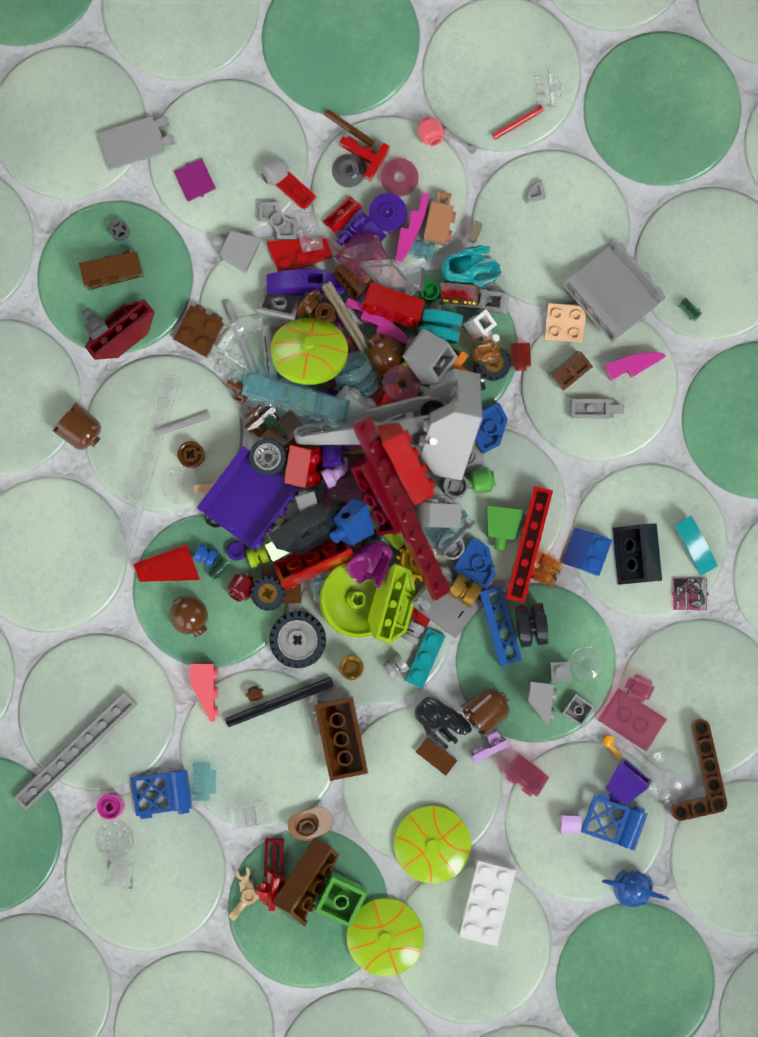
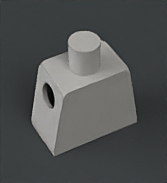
[213,231,261,274]

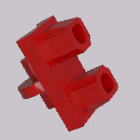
[254,871,286,911]

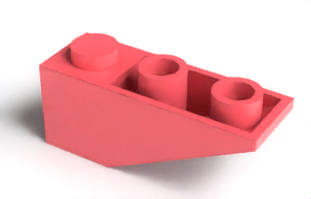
[190,664,218,722]

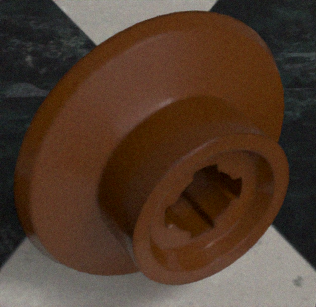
[296,289,322,317]

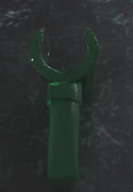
[264,416,287,438]

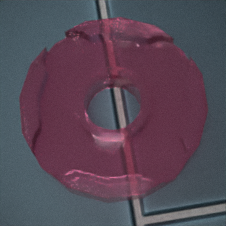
[381,158,419,197]
[382,365,421,402]

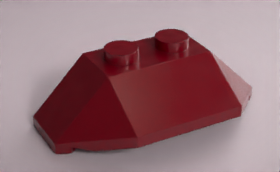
[84,299,155,360]

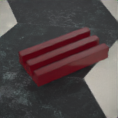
[264,838,285,877]

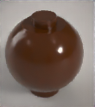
[366,333,404,374]
[170,596,208,637]

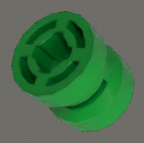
[420,281,439,302]

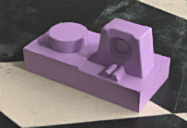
[471,731,509,763]

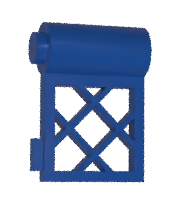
[131,770,193,819]
[581,793,648,850]

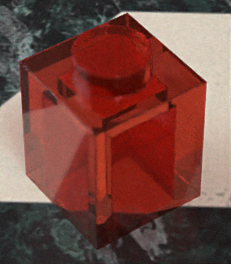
[510,343,531,371]

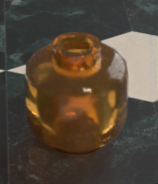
[472,339,501,366]

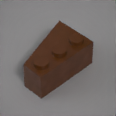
[79,250,144,290]

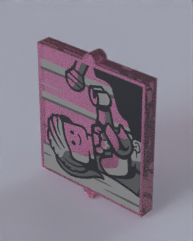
[671,578,709,610]

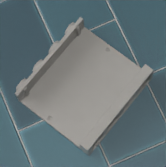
[562,239,666,343]

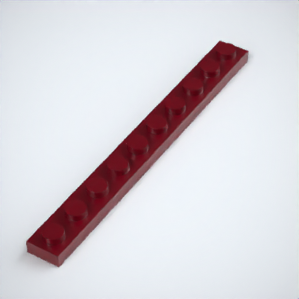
[352,416,451,601]

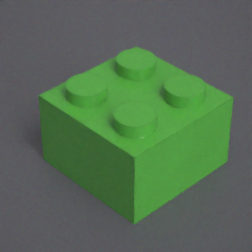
[315,871,367,927]

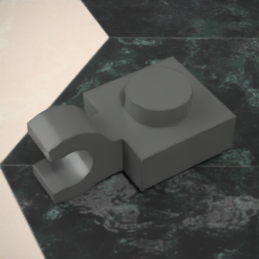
[82,307,109,340]

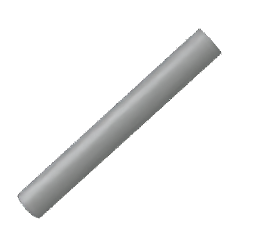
[154,411,211,437]

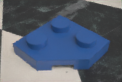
[475,403,508,454]
[453,537,496,590]

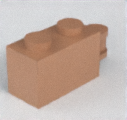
[423,191,457,246]

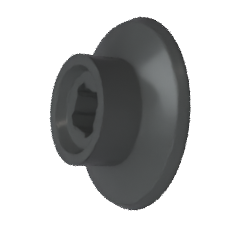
[332,154,366,188]

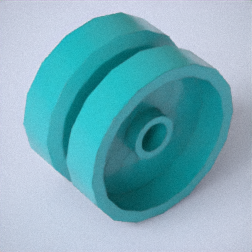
[418,309,463,344]

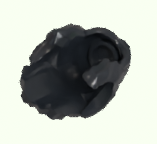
[414,696,472,749]

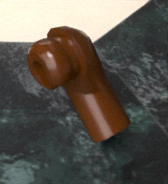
[226,378,248,404]

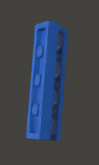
[480,586,522,667]

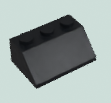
[613,523,662,585]

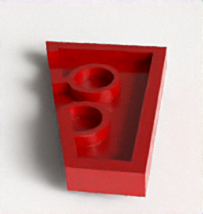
[266,238,333,272]
[133,544,200,582]

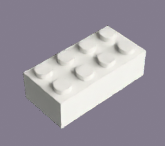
[459,859,516,946]

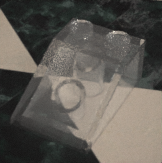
[360,259,425,295]

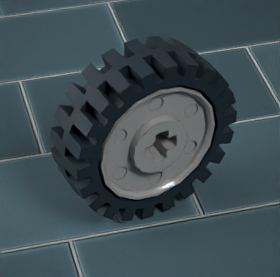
[269,611,326,669]

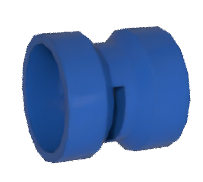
[194,543,219,568]

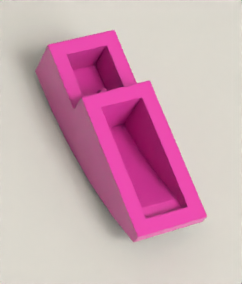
[603,353,666,381]

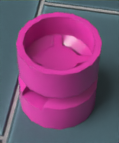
[97,793,125,820]

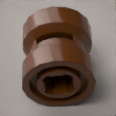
[315,303,337,324]

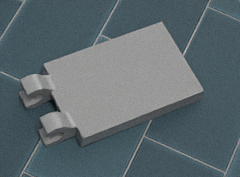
[98,116,175,170]

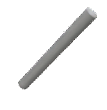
[224,301,259,375]

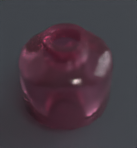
[624,674,655,702]

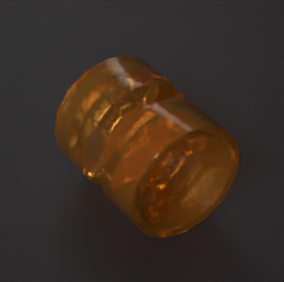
[531,554,564,589]

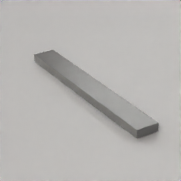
[13,690,137,811]

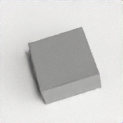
[562,693,596,727]

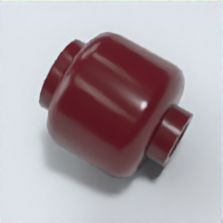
[227,573,254,602]

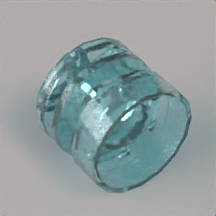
[333,352,380,398]

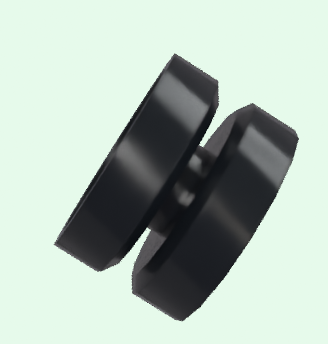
[515,603,548,648]

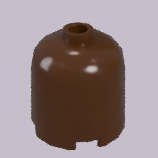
[52,402,101,450]
[460,688,509,737]

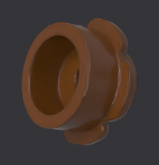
[245,686,264,702]

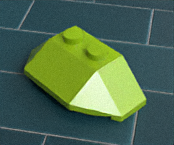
[368,564,417,644]

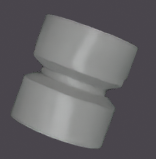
[443,476,468,499]
[439,535,465,560]

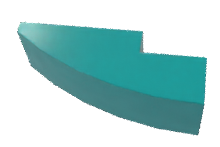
[673,515,718,575]

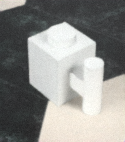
[463,309,500,346]

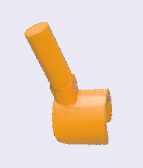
[602,734,622,760]

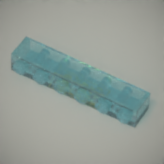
[242,372,350,426]

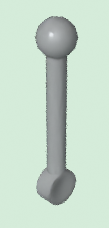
[443,128,476,154]

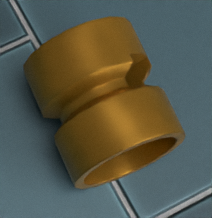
[448,573,483,608]
[339,655,364,680]

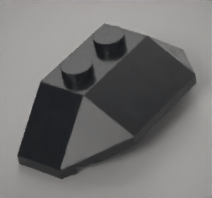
[268,494,342,556]

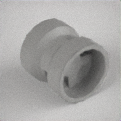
[400,621,425,645]
[383,654,410,680]

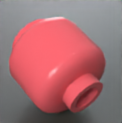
[417,117,445,147]

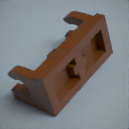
[548,351,593,391]

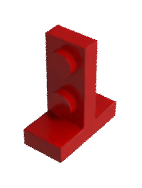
[339,136,390,182]

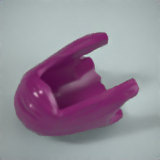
[346,540,393,588]

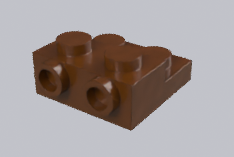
[173,304,225,358]

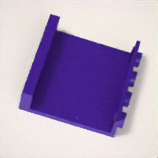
[197,446,300,550]

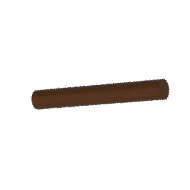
[324,109,375,147]

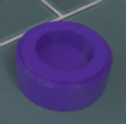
[227,542,246,561]

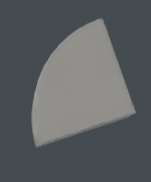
[526,180,546,203]

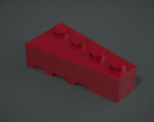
[351,457,401,536]

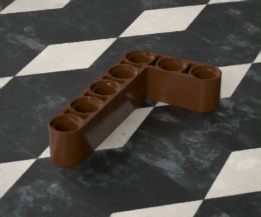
[670,719,727,821]

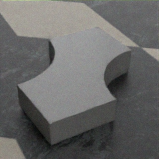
[259,201,297,240]

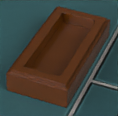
[416,737,458,776]

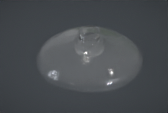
[639,747,697,805]

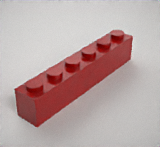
[505,486,553,603]

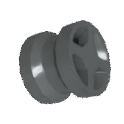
[109,220,130,241]

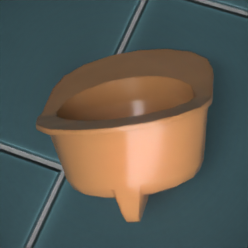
[288,807,333,841]

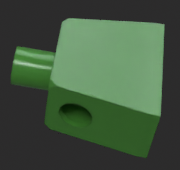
[486,505,524,551]

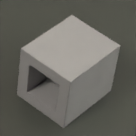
[549,662,571,682]

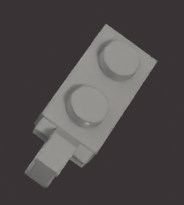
[571,399,624,419]

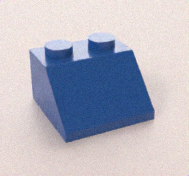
[562,527,612,577]

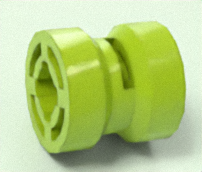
[246,544,270,568]

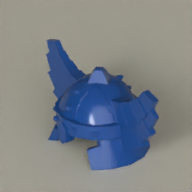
[602,870,670,907]

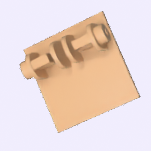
[545,303,586,343]

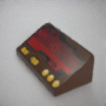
[440,282,480,307]

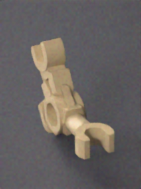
[228,867,259,921]

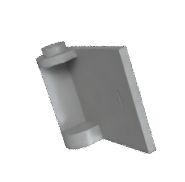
[411,566,482,639]

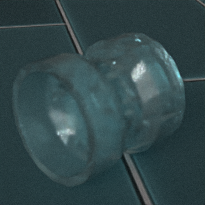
[413,239,436,262]

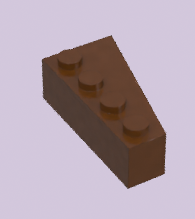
[272,838,339,927]

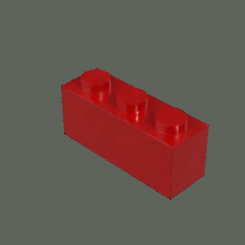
[361,282,425,328]

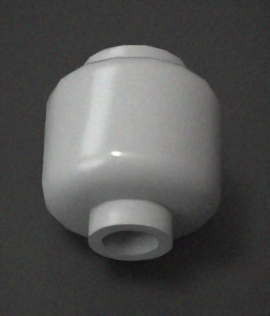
[259,157,288,185]

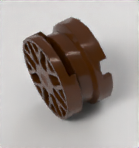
[177,441,205,468]

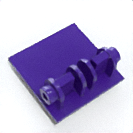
[335,209,387,259]

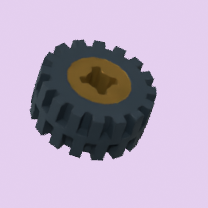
[476,346,511,381]
[251,576,286,611]

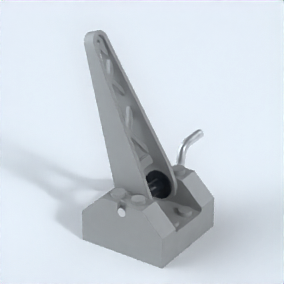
[294,369,482,481]

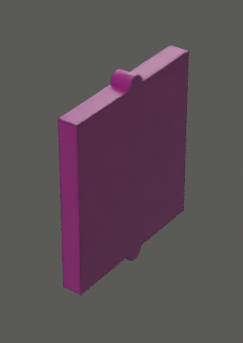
[174,159,216,202]

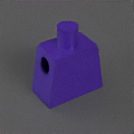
[606,758,652,805]

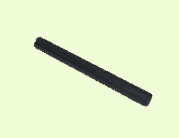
[225,677,334,727]

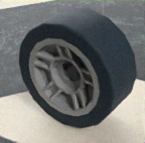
[250,439,287,476]

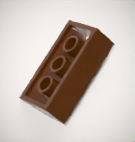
[315,696,369,781]

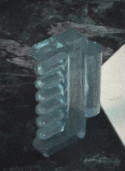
[192,762,216,801]

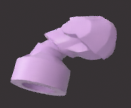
[320,456,348,488]

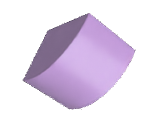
[560,814,581,834]

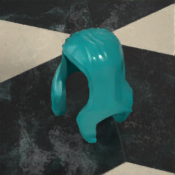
[441,245,501,288]

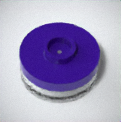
[369,193,408,233]

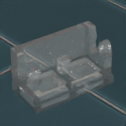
[294,208,323,252]

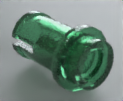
[678,298,702,322]
[207,556,231,581]

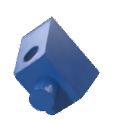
[330,498,374,545]

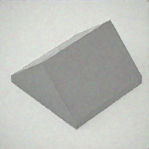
[257,286,301,322]

